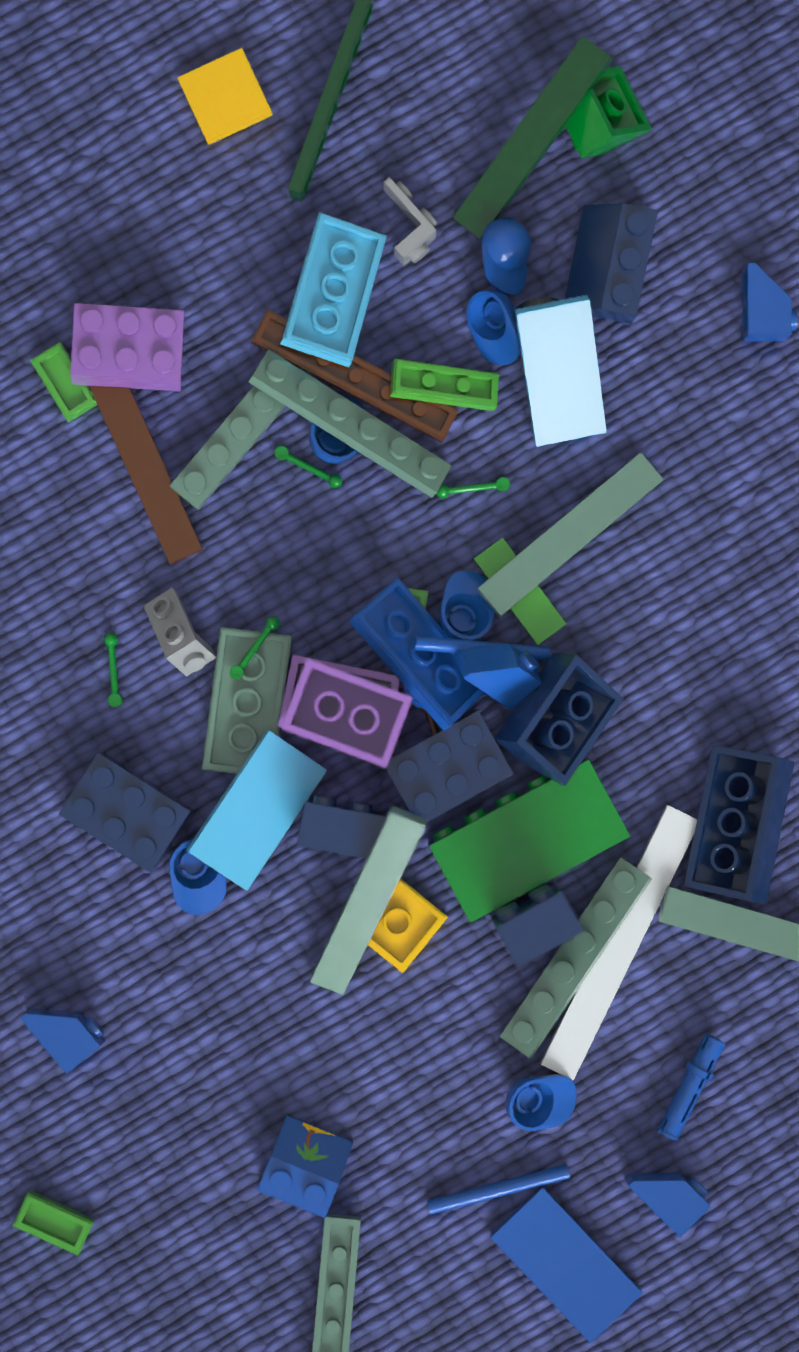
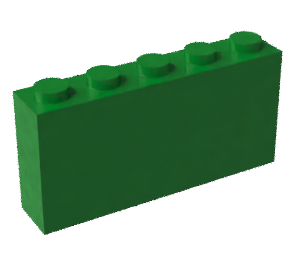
[428,759,630,923]

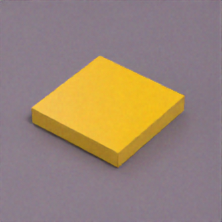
[177,48,273,145]
[368,878,448,973]

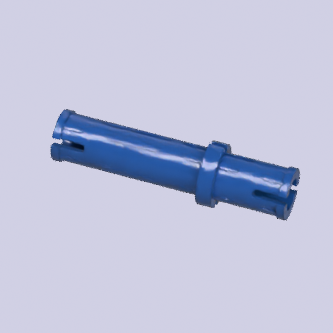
[657,1033,726,1141]

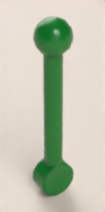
[275,446,342,488]
[436,477,510,498]
[229,616,280,680]
[104,632,123,707]

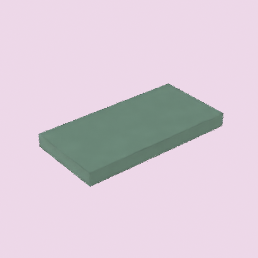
[202,627,292,774]

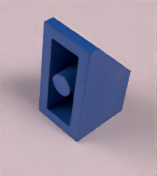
[742,263,797,341]
[455,644,542,710]
[20,1009,105,1074]
[624,1173,711,1238]

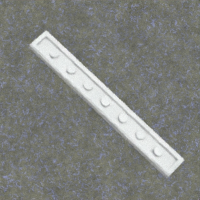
[540,805,697,1080]

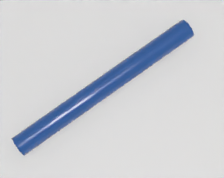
[411,635,551,661]
[427,1164,570,1215]

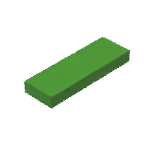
[390,359,499,411]
[474,538,566,646]

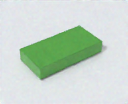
[30,342,97,422]
[13,1190,95,1255]

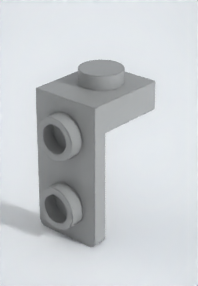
[383,177,437,266]
[144,588,216,677]

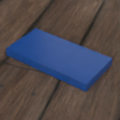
[348,577,485,731]
[490,1186,643,1344]

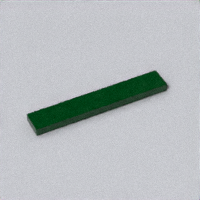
[288,0,374,202]
[453,35,613,239]

